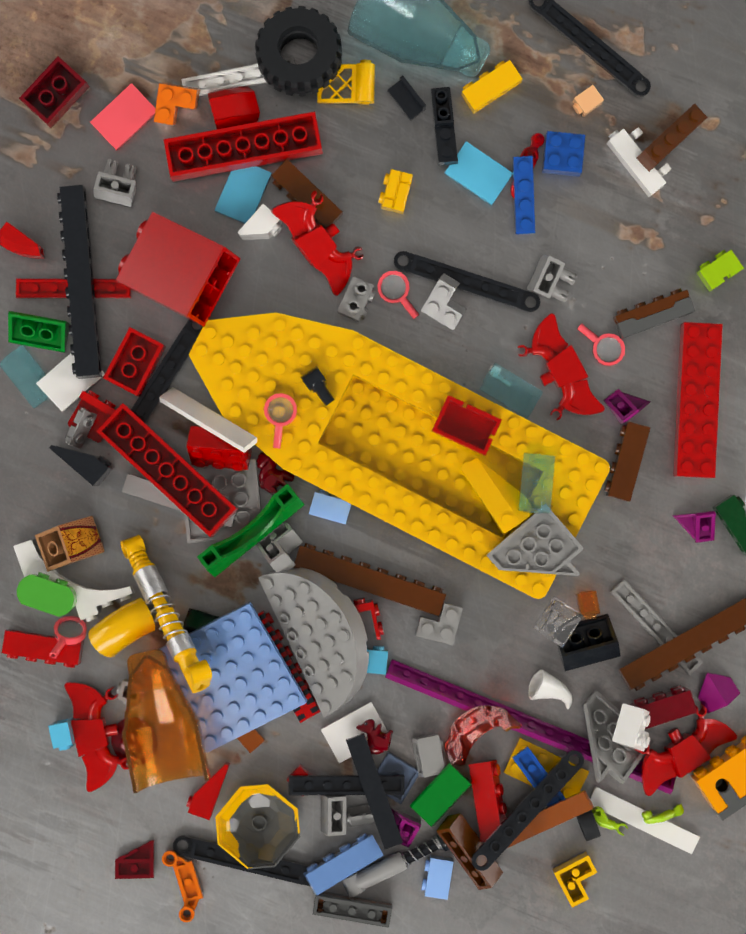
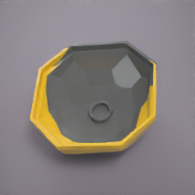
[215,784,300,869]

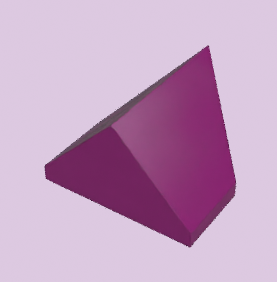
[603,389,651,424]
[673,511,716,543]
[698,673,740,714]
[391,807,421,848]

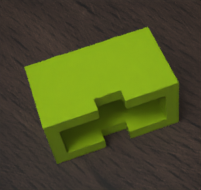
[697,250,744,292]

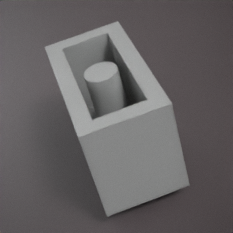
[412,734,447,778]
[321,795,346,836]

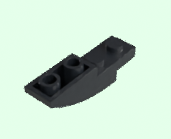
[431,87,458,166]

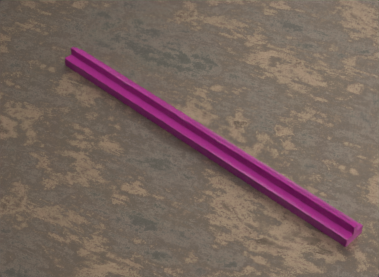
[385,659,676,794]

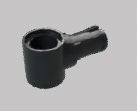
[301,366,335,406]

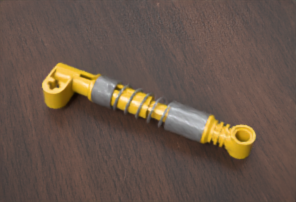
[120,535,212,693]

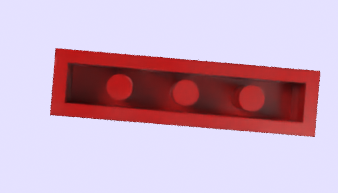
[2,629,84,668]
[469,760,507,842]

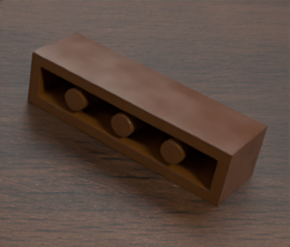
[636,103,708,172]
[271,159,343,228]
[604,421,651,502]
[436,813,503,890]

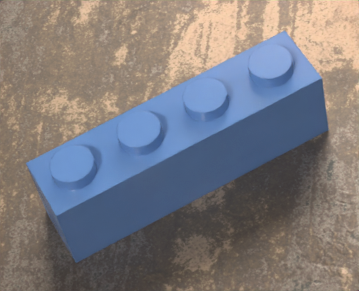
[303,833,384,895]

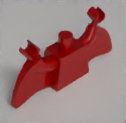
[271,191,364,296]
[517,313,605,420]
[64,682,134,792]
[634,704,737,796]

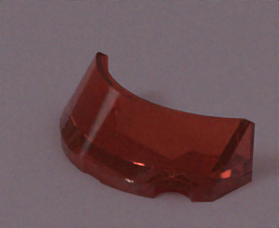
[444,705,522,766]

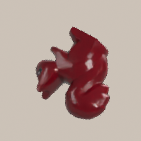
[256,452,295,495]
[356,719,393,755]

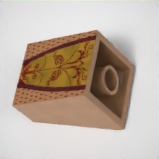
[35,516,105,572]

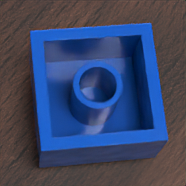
[542,131,586,177]

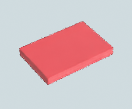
[90,83,155,151]

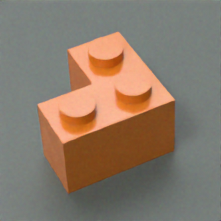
[154,82,200,125]

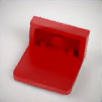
[68,390,116,443]
[353,597,384,640]

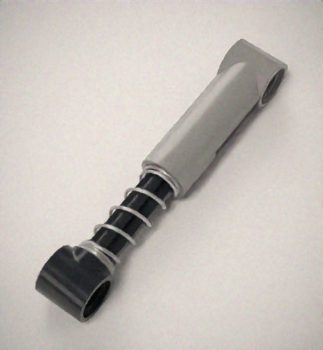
[341,833,450,898]

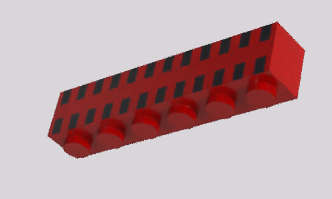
[258,610,321,723]

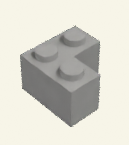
[421,273,467,331]
[256,521,303,573]
[415,602,463,645]

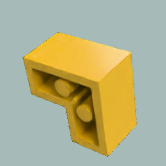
[552,851,597,908]

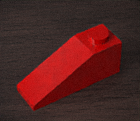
[186,762,230,820]

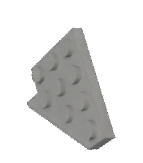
[486,504,584,576]
[583,690,654,784]

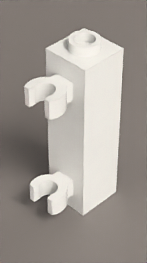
[607,127,672,197]

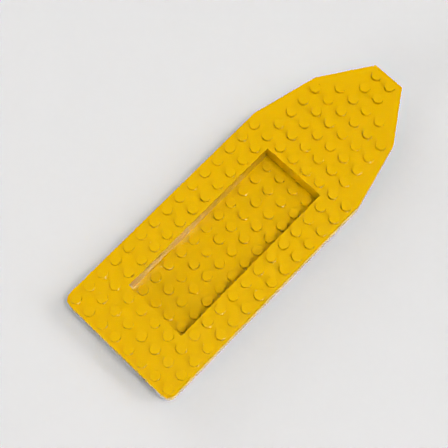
[189,312,610,599]

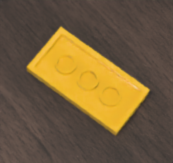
[503,737,589,798]

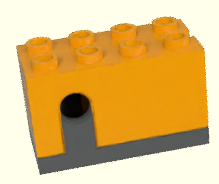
[690,735,746,821]

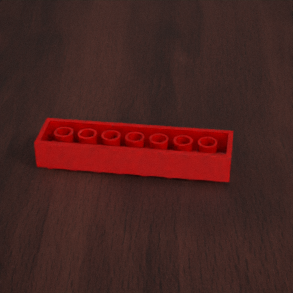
[163,111,323,182]
[673,322,723,478]
[96,403,238,537]

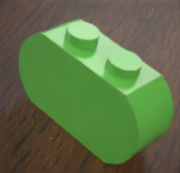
[17,572,77,617]

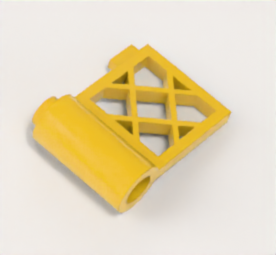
[317,59,375,105]

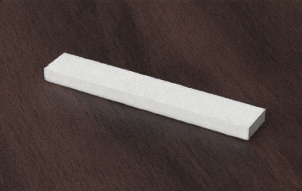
[181,56,295,96]
[159,387,257,453]
[590,786,700,854]

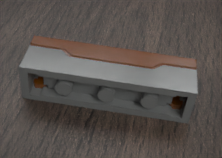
[613,288,695,339]
[312,892,392,928]

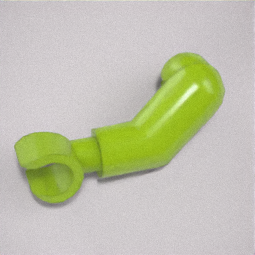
[642,804,684,824]
[592,806,628,836]

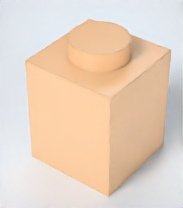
[572,85,604,117]

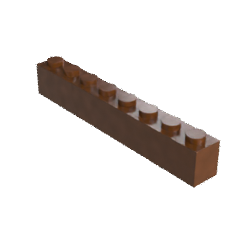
[293,543,446,616]
[618,598,746,691]

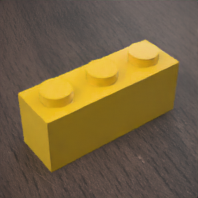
[461,60,522,114]

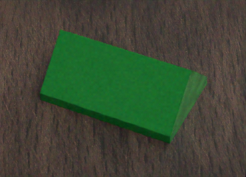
[8,311,70,353]
[410,763,472,827]

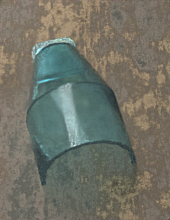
[347,0,490,77]

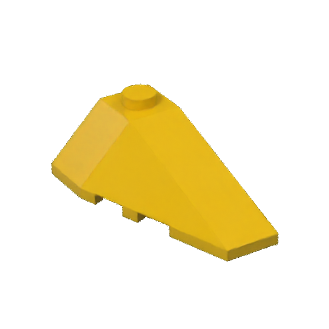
[460,458,535,534]

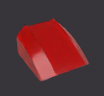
[208,86,260,129]
[0,221,45,259]

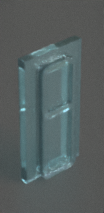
[0,345,48,409]
[480,363,543,418]
[519,453,555,514]

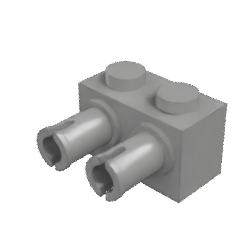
[94,159,137,207]
[526,255,577,303]
[337,276,376,322]

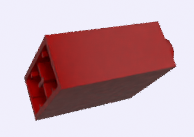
[116,212,241,327]

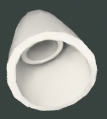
[528,669,573,709]

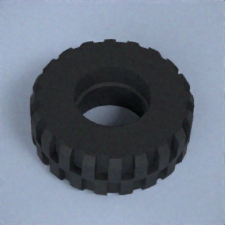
[255,6,342,96]

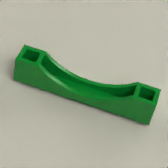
[197,484,305,577]

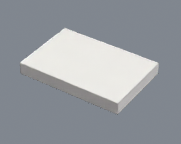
[36,353,105,412]
[321,702,388,763]

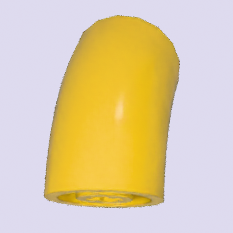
[88,597,155,658]

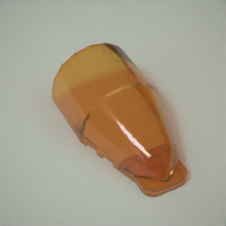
[122,649,211,793]

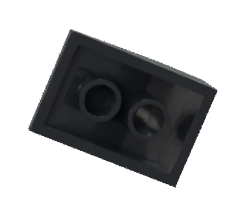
[49,445,113,486]

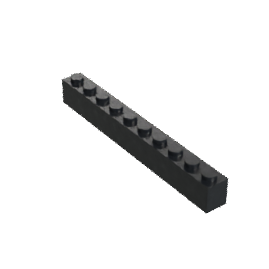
[57,185,102,379]

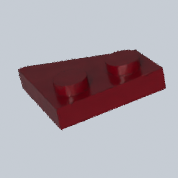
[115,840,154,879]

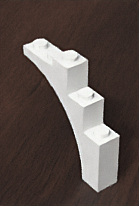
[13,539,135,622]

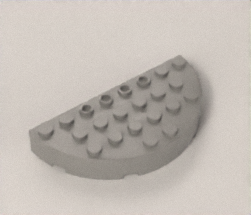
[258,567,369,717]

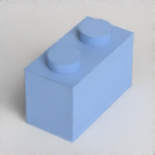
[309,489,352,525]
[421,855,454,900]

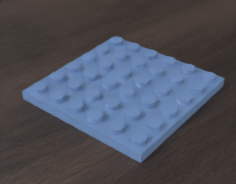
[150,602,308,753]

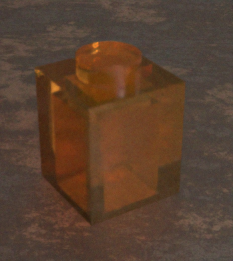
[575,590,600,620]

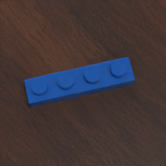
[513,156,535,234]
[512,746,566,807]

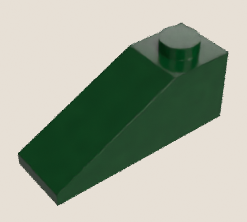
[712,495,746,555]

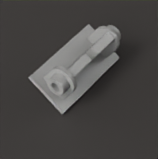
[65,407,97,449]
[346,804,375,827]

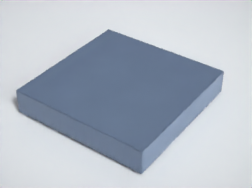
[377,751,418,804]

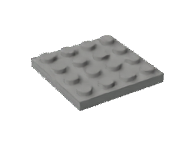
[184,459,262,544]

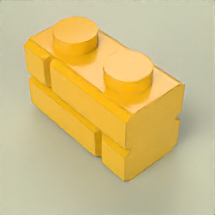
[378,169,413,214]

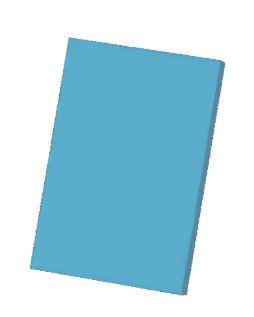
[444,141,513,206]
[214,166,272,224]

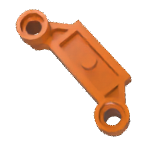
[162,850,204,922]

